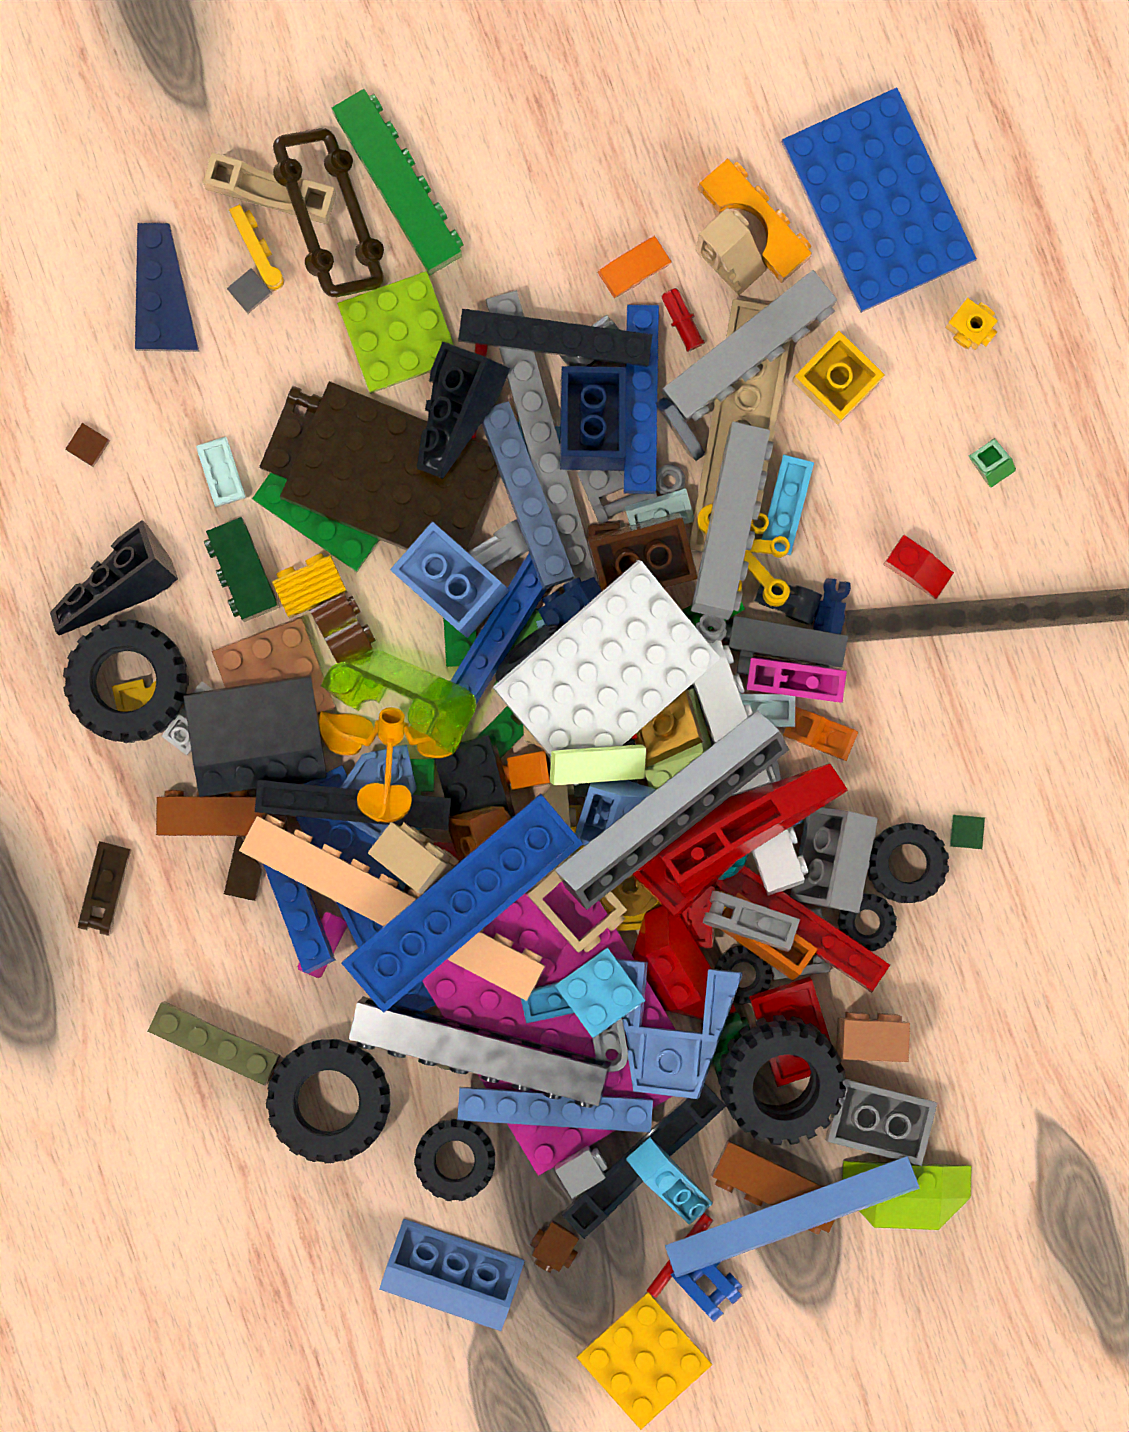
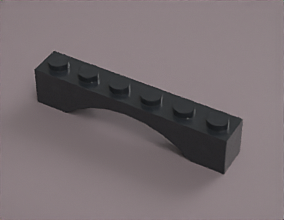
[562,1083,726,1239]

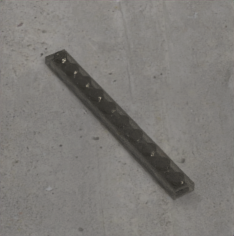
[845,588,1129,643]

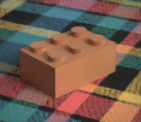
[836,1012,910,1062]

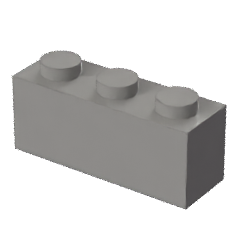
[555,1145,607,1198]

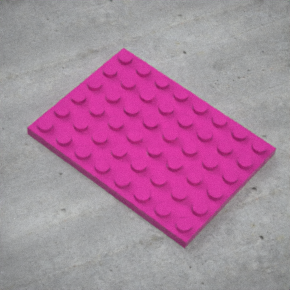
[422,882,676,1176]

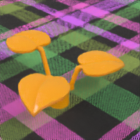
[319,707,467,823]

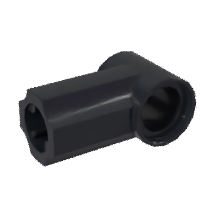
[754,584,823,625]

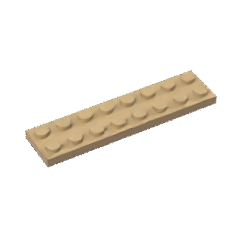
[689,299,790,554]

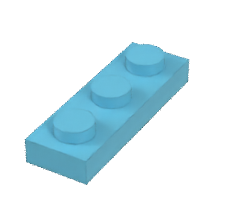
[761,454,814,556]

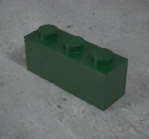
[204,517,279,622]

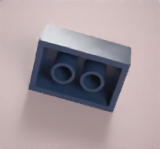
[560,366,626,471]

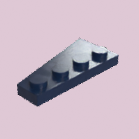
[135,223,200,352]

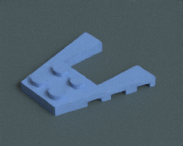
[616,958,742,1099]

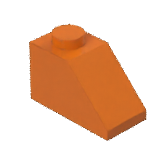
[502,751,550,791]

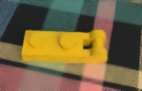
[229,204,284,291]

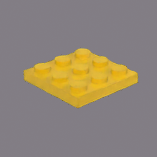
[576,1292,713,1430]

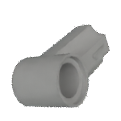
[468,519,528,572]

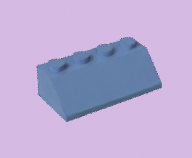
[379,1219,525,1331]

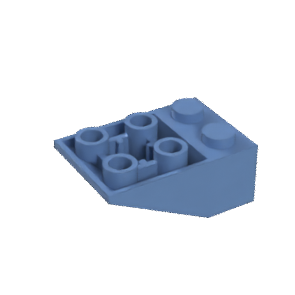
[575,780,657,846]

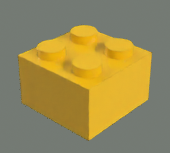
[792,331,885,425]

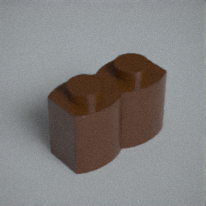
[309,593,376,667]

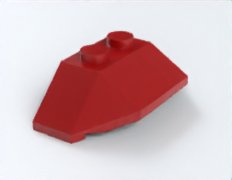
[632,905,736,1021]

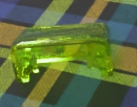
[321,650,476,754]

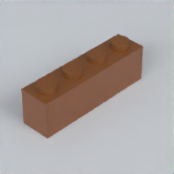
[156,790,287,836]
[711,1140,835,1235]

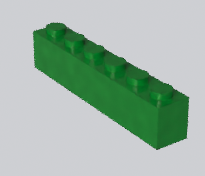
[331,89,464,276]

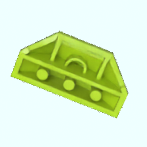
[842,1161,971,1230]

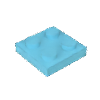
[555,947,646,1039]

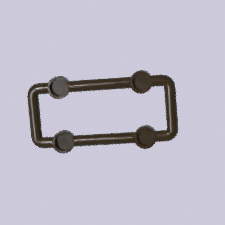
[273,128,384,298]

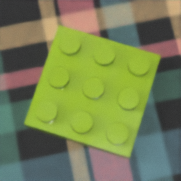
[337,271,454,394]

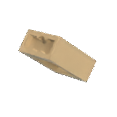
[525,851,627,953]

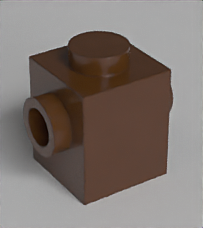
[530,1220,579,1273]

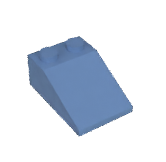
[390,522,510,638]

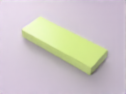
[550,744,646,785]

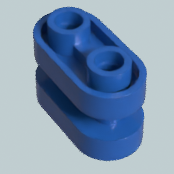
[670,1262,743,1322]

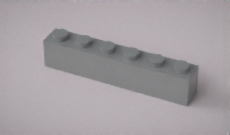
[662,270,837,422]
[691,421,773,620]

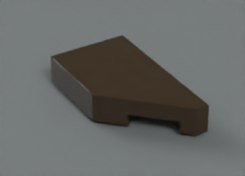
[224,837,263,901]

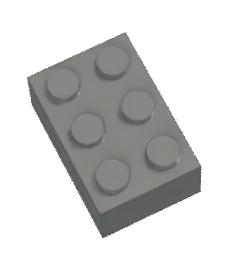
[790,807,878,913]
[825,1079,937,1166]

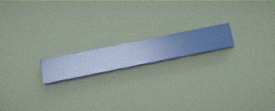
[665,1156,920,1277]

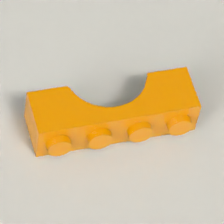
[698,158,812,283]

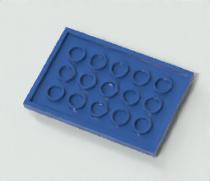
[781,88,977,313]

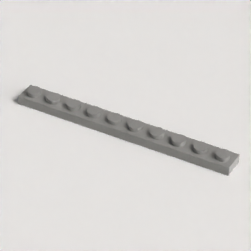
[485,290,599,585]

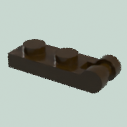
[259,386,322,479]
[78,841,131,936]

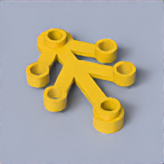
[697,504,790,607]

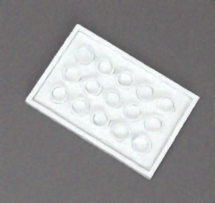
[492,560,721,786]

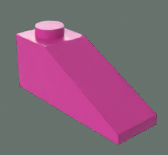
[747,656,847,703]

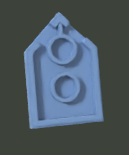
[341,744,416,840]

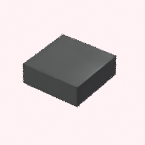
[227,268,272,314]

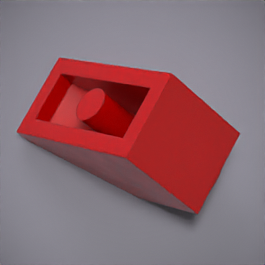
[883,535,954,599]

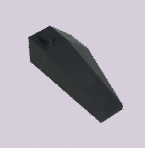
[417,341,510,479]
[50,520,178,636]

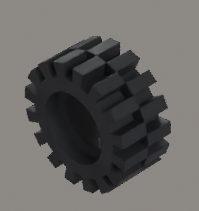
[838,894,897,951]
[714,946,773,1004]

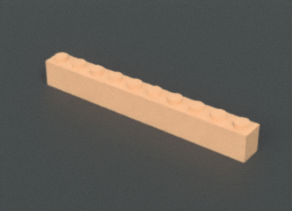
[239,814,545,1001]

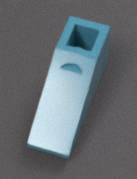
[626,1137,713,1225]

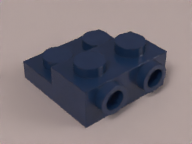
[538,577,602,629]

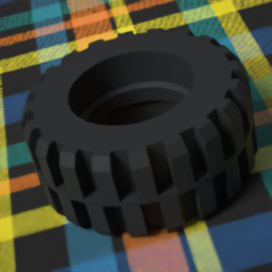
[63,619,189,743]
[718,1015,846,1145]
[266,1039,391,1164]

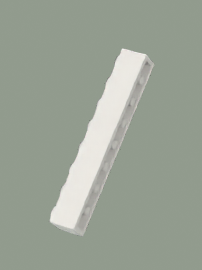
[693,640,808,896]

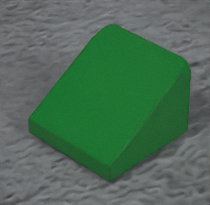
[969,438,1016,487]

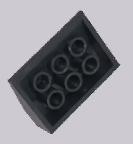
[184,675,327,797]

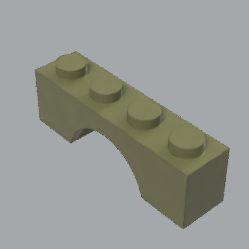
[147,1001,281,1085]

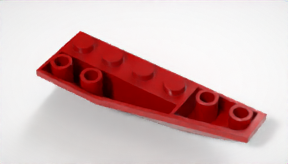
[657,763,848,894]

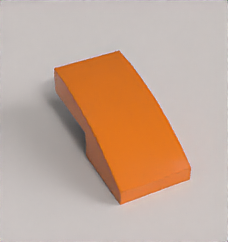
[597,236,672,298]
[783,706,858,761]

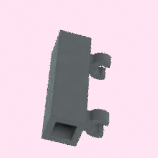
[723,616,848,675]

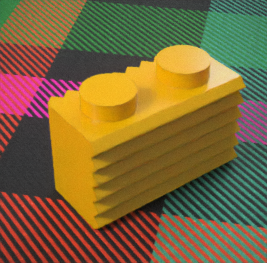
[272,553,347,619]

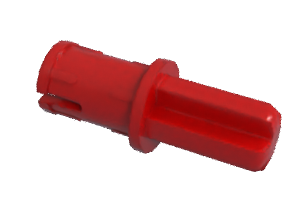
[662,288,705,352]

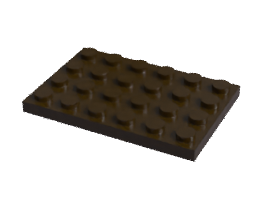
[280,381,499,551]

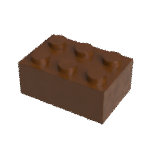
[586,512,698,591]

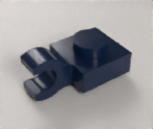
[813,578,851,635]

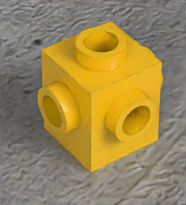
[945,297,998,350]

